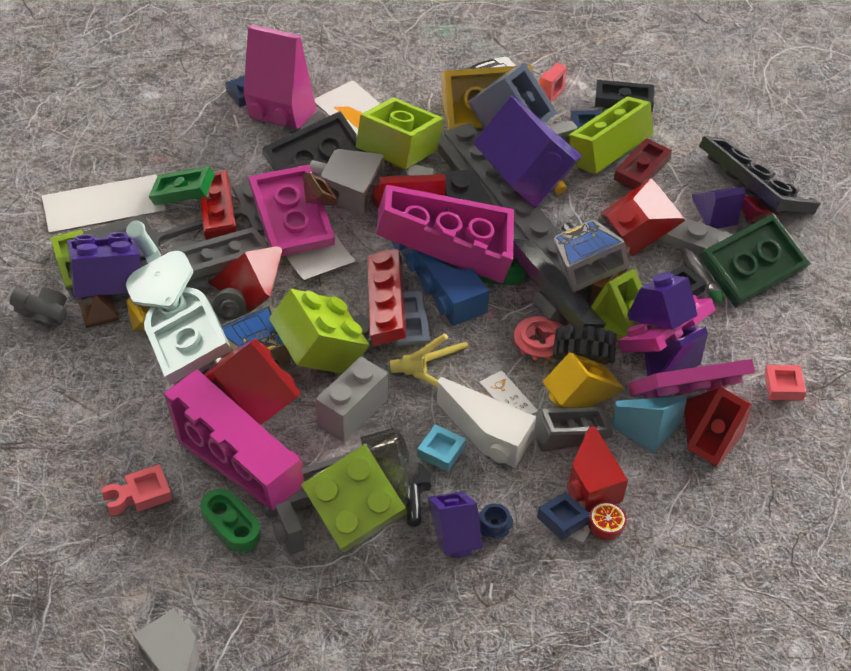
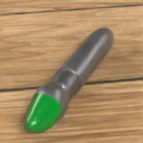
[681,248,724,303]

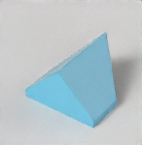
[612,396,686,453]

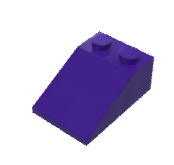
[473,96,582,208]

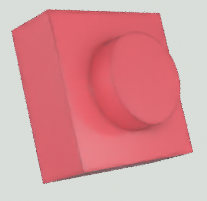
[539,63,567,102]
[764,365,806,401]

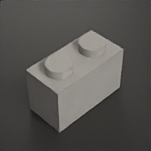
[316,356,388,442]

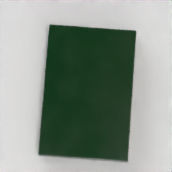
[698,213,811,308]

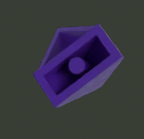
[645,327,708,376]

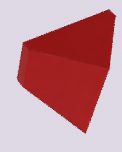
[208,246,283,311]
[684,387,752,466]

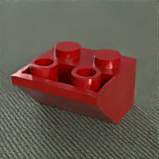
[204,338,301,425]

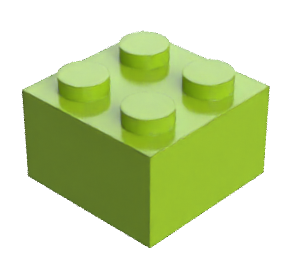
[356,97,444,169]
[269,288,370,374]
[301,444,408,553]

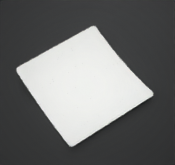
[286,229,356,280]

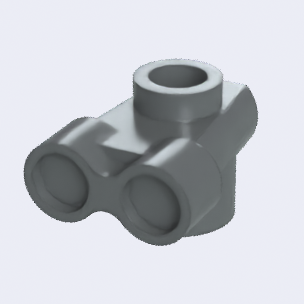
[9,287,67,328]

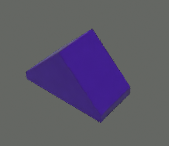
[692,187,745,229]

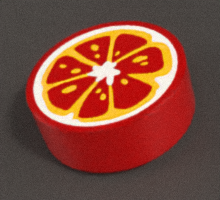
[588,502,627,540]

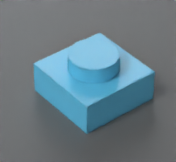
[417,424,466,472]

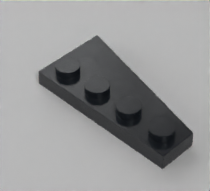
[699,136,821,214]

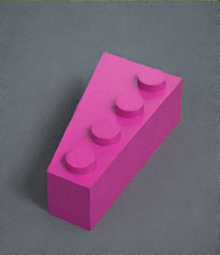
[376,185,514,284]
[164,369,305,511]

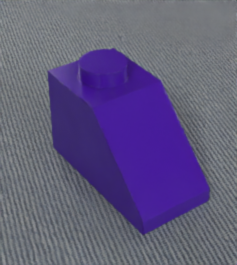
[627,272,698,330]
[428,491,482,558]

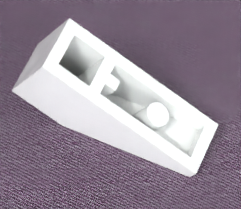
[437,377,536,468]

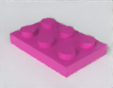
[249,165,335,256]
[628,359,755,399]

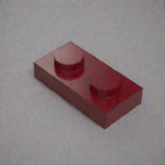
[614,138,672,189]

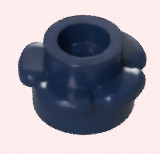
[478,503,513,539]

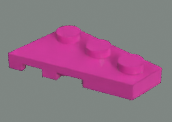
[617,295,716,353]

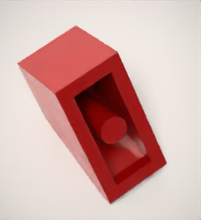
[567,426,628,513]

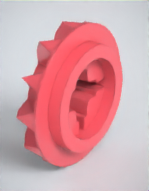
[514,316,562,361]

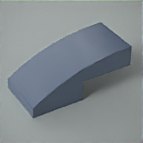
[395,291,430,346]

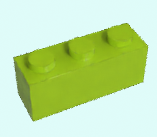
[569,96,654,174]

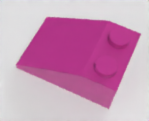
[244,24,317,129]

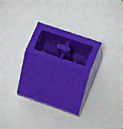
[67,232,141,298]

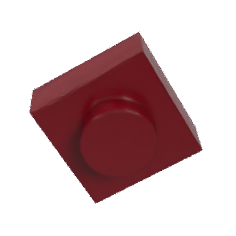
[741,196,781,224]

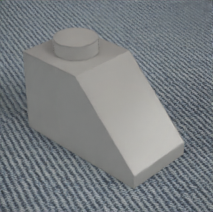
[133,609,200,671]

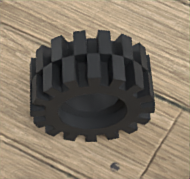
[553,325,617,365]

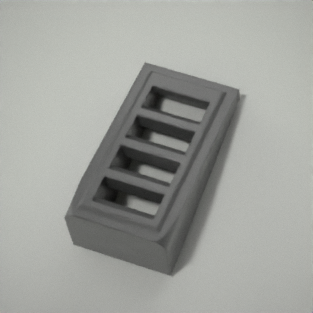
[534,407,613,451]

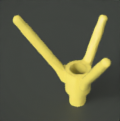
[390,334,468,388]

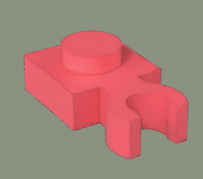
[101,464,172,516]

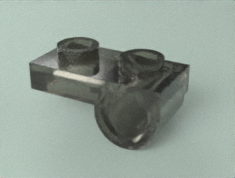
[360,428,412,502]

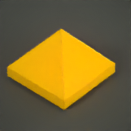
[126,297,150,331]

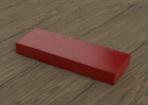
[200,171,237,240]

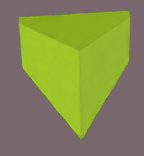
[591,269,643,340]

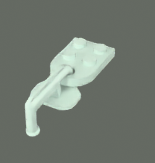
[126,221,232,385]

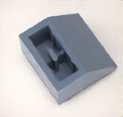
[467,63,558,129]

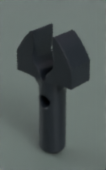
[394,463,431,527]

